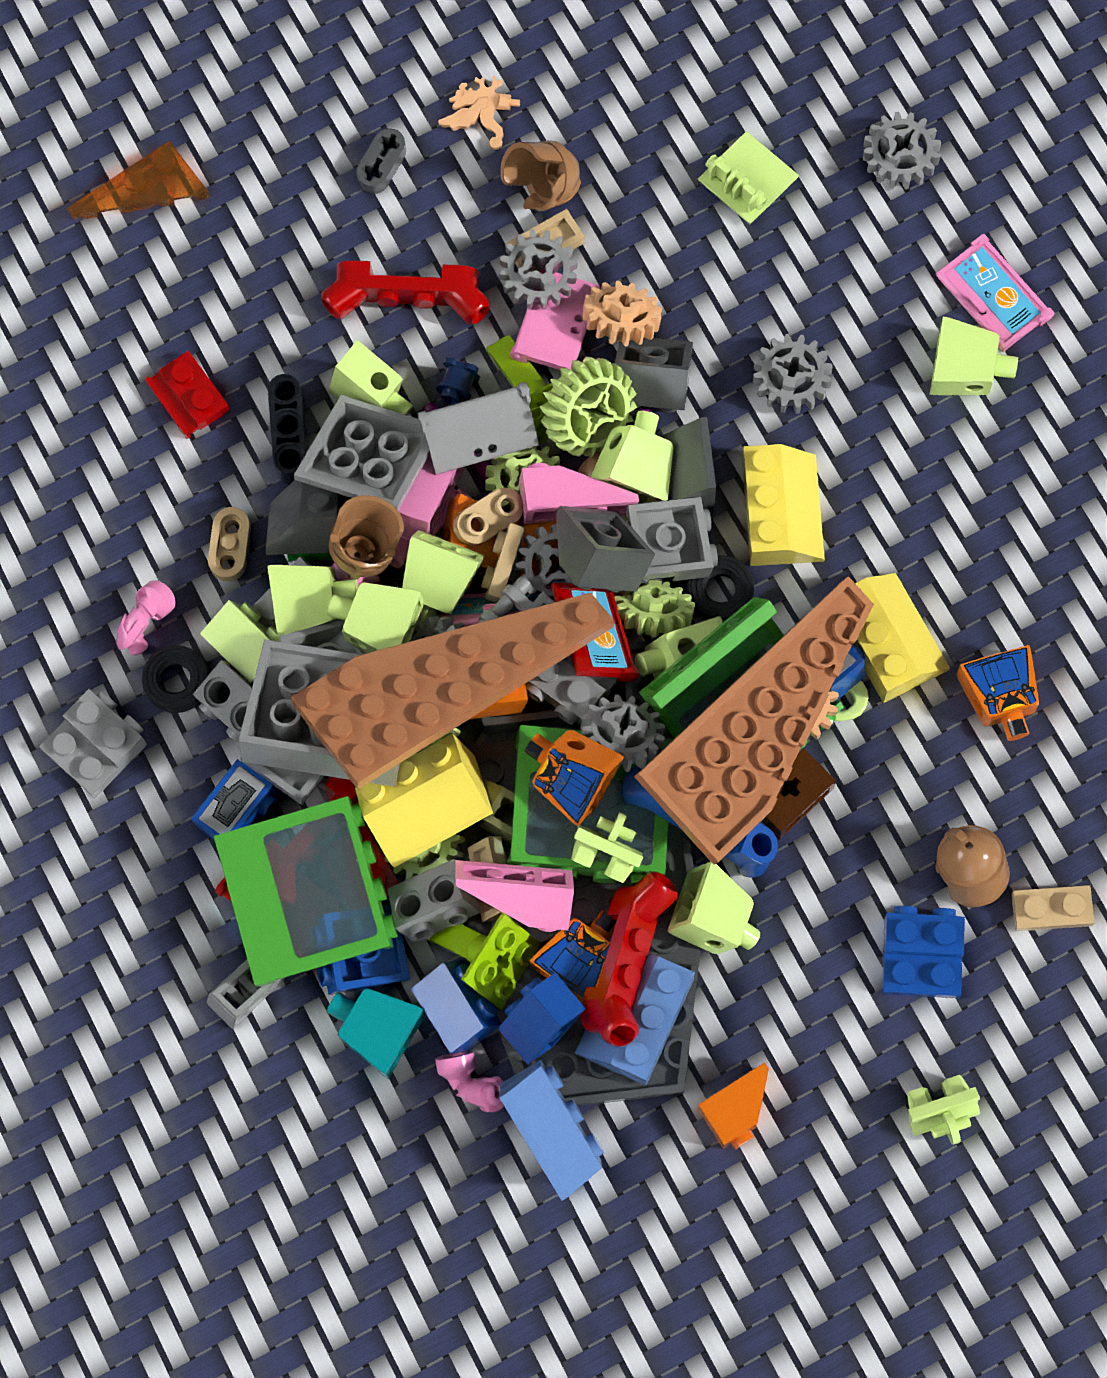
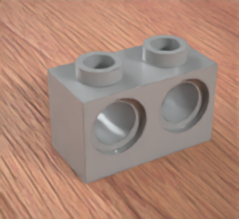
[193,660,253,743]
[387,859,481,942]

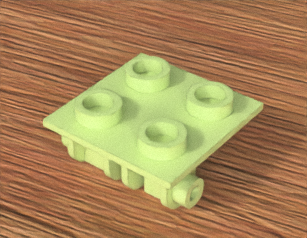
[698,131,799,224]

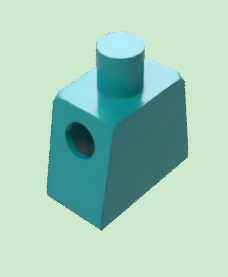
[327,988,426,1079]

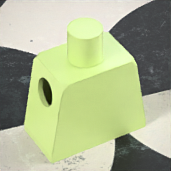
[930,317,1018,395]
[328,340,414,415]
[591,411,674,503]
[402,530,485,622]
[268,565,359,637]
[327,582,424,653]
[635,616,723,679]
[667,862,760,954]

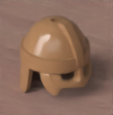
[500,140,581,211]
[329,495,404,580]
[935,825,1010,907]

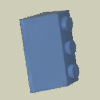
[575,954,695,1086]
[499,1060,604,1201]

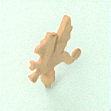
[438,76,520,150]

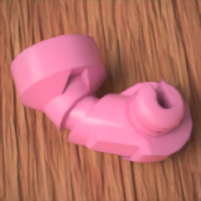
[116,580,175,656]
[435,1051,504,1112]

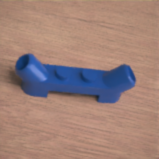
[621,766,778,878]

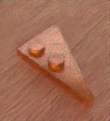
[67,140,209,220]

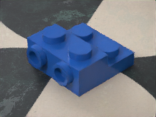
[311,905,410,995]
[882,906,965,999]

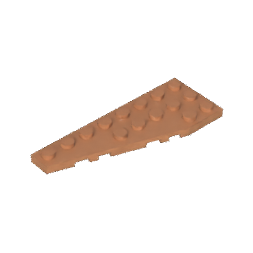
[634,576,874,865]
[291,593,614,790]

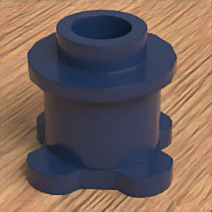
[436,358,480,405]

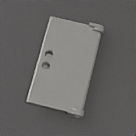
[418,382,539,475]

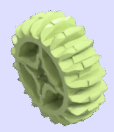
[540,356,638,457]

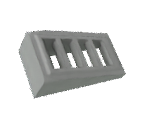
[207,959,286,1029]

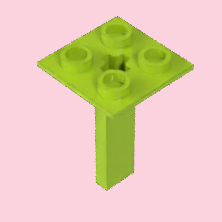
[486,335,553,445]
[427,912,541,1010]

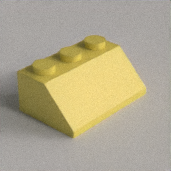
[742,444,825,566]
[854,573,950,703]
[355,733,493,868]

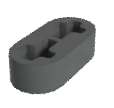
[356,128,407,194]

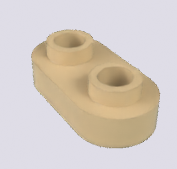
[453,488,523,545]
[208,507,251,582]

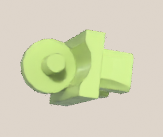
[571,812,643,883]
[907,1075,980,1145]

